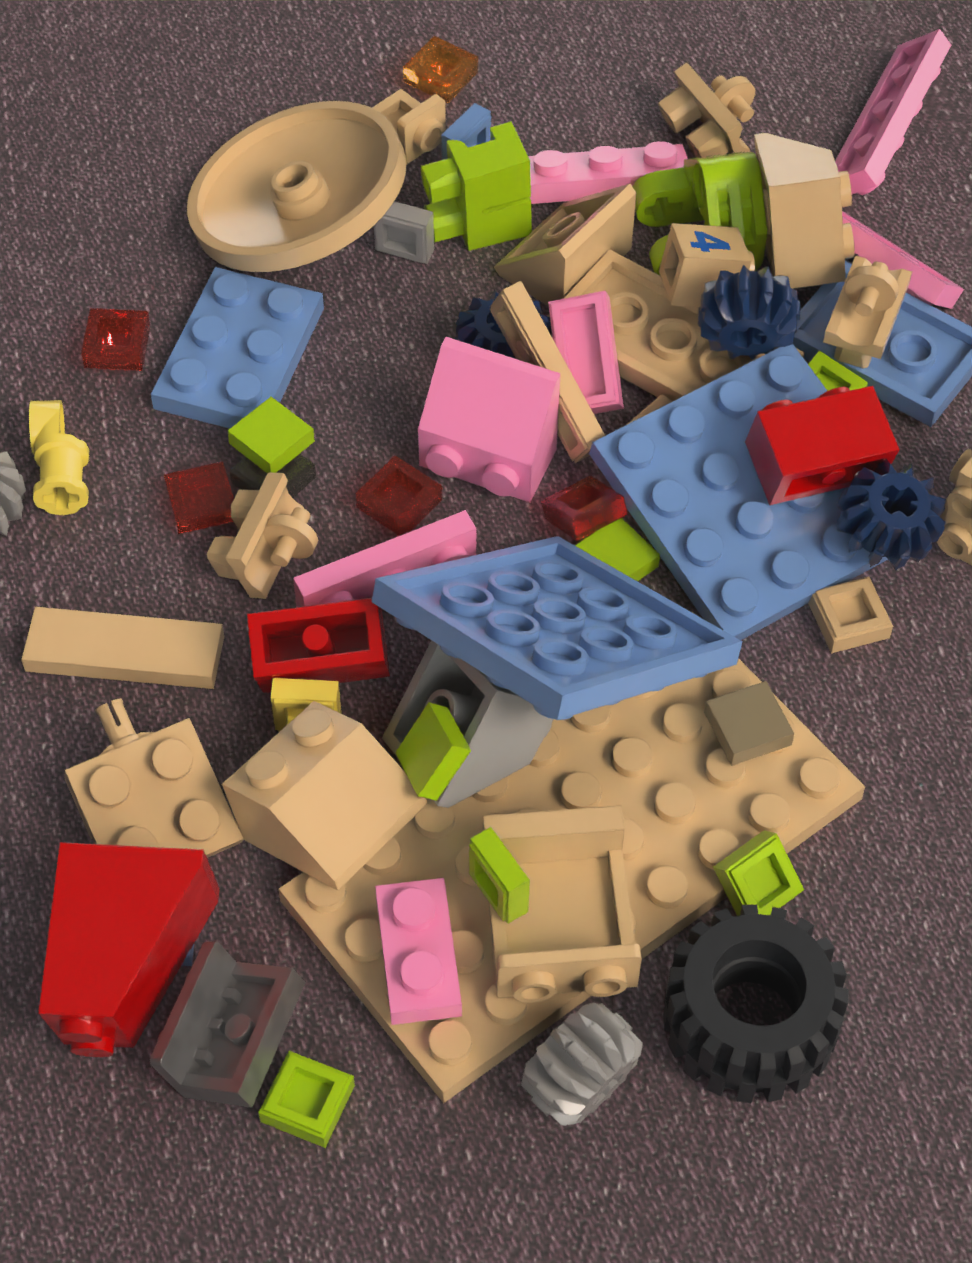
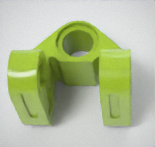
[632,152,767,275]

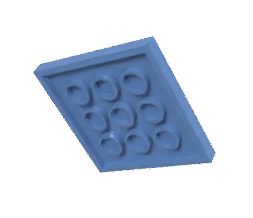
[589,344,888,640]
[372,536,743,720]

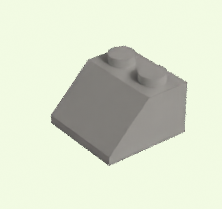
[382,640,554,808]

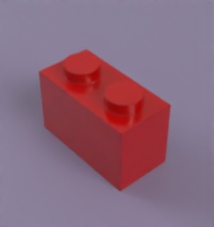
[745,386,900,506]
[247,598,390,693]

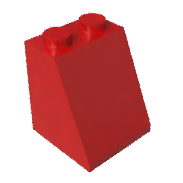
[38,842,220,1057]

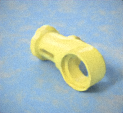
[29,400,89,515]

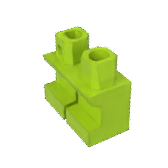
[421,121,532,251]

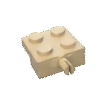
[65,699,243,858]

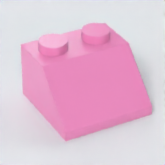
[418,337,560,503]

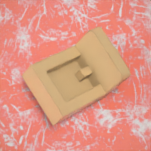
[372,89,446,165]

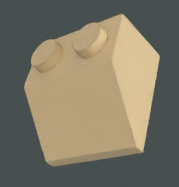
[754,133,854,289]
[222,701,428,890]

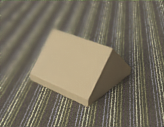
[494,184,636,306]

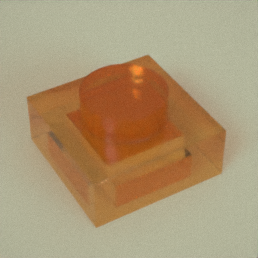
[403,36,478,104]

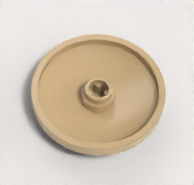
[187,101,406,272]

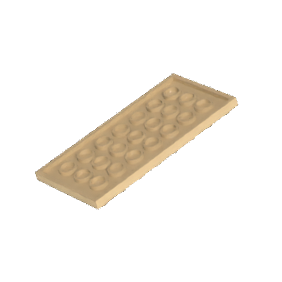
[278,612,865,1103]

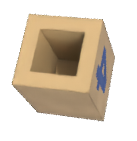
[659,223,755,307]

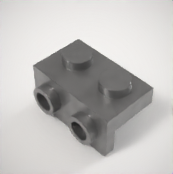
[150,941,306,1108]

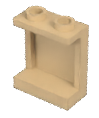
[483,805,642,1002]

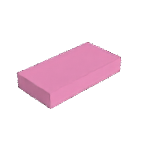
[548,291,624,414]

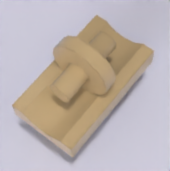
[658,63,755,158]
[823,255,912,368]
[207,472,318,599]

